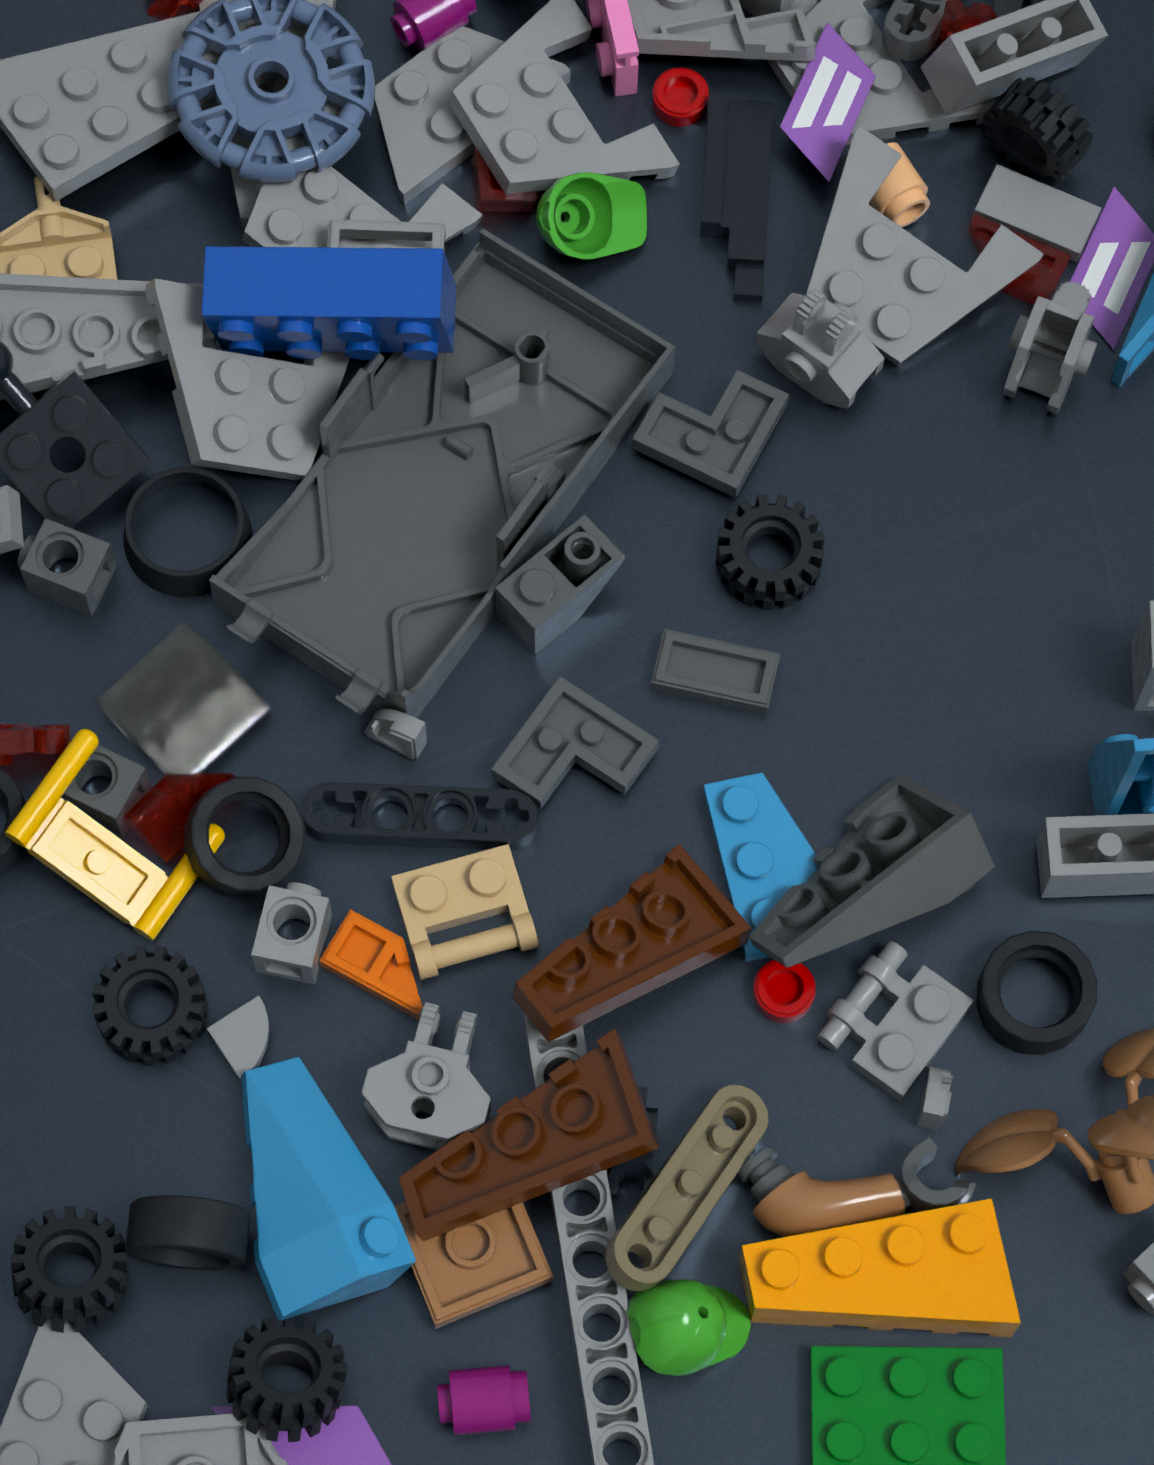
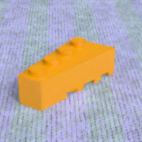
[738,1198,1021,1337]

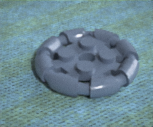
[167,0,375,183]

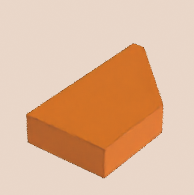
[319,909,423,1020]

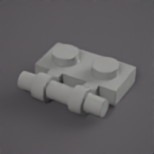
[817,940,974,1102]

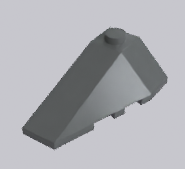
[749,773,995,968]

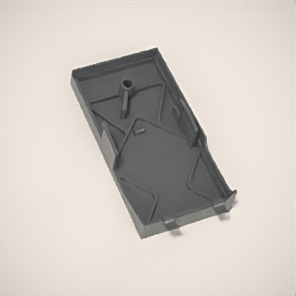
[209,228,675,718]

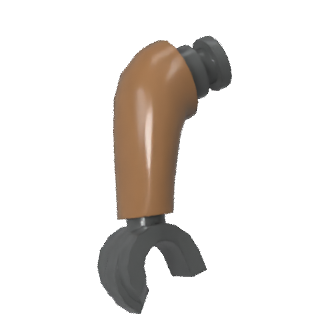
[736,1136,976,1237]

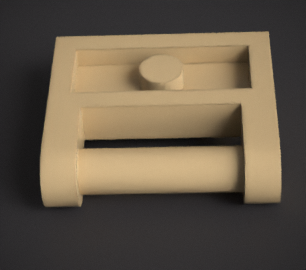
[391,844,539,980]

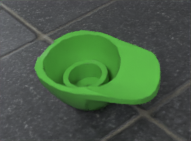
[535,172,647,259]
[627,1279,751,1376]

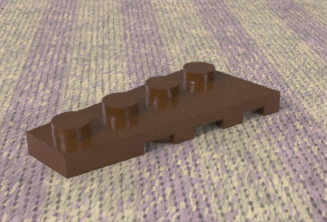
[512,844,752,1042]
[399,1028,659,1241]

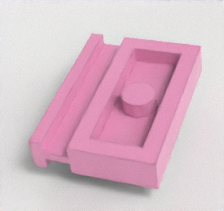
[585,0,639,97]

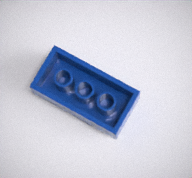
[202,246,456,360]

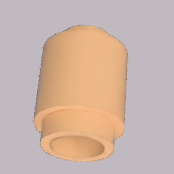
[869,142,930,227]

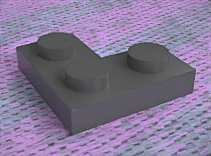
[632,370,789,498]
[491,676,659,809]

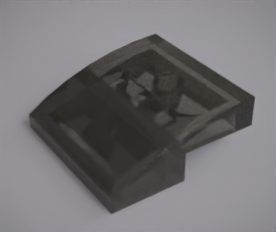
[94,621,270,789]

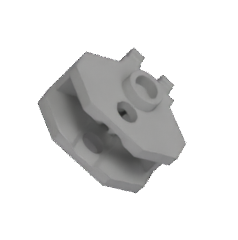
[1003,281,1097,415]
[755,288,884,409]
[362,1002,491,1150]

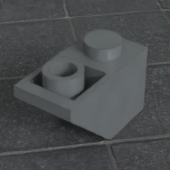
[495,514,625,655]

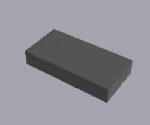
[651,629,780,715]

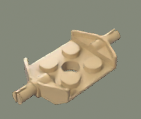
[0,177,118,280]

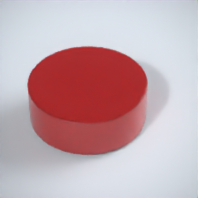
[652,68,709,127]
[753,960,816,1023]

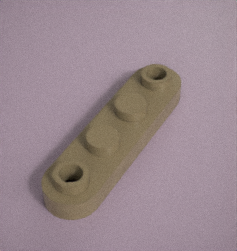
[605,1085,768,1291]

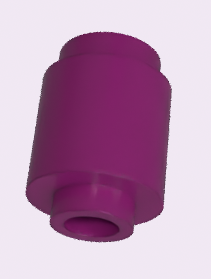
[390,0,477,51]
[437,1365,531,1436]

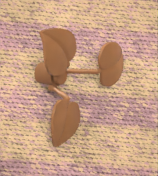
[955,1028,1154,1214]

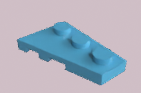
[703,773,817,962]

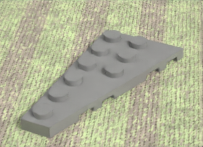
[0,0,329,201]
[0,273,216,400]

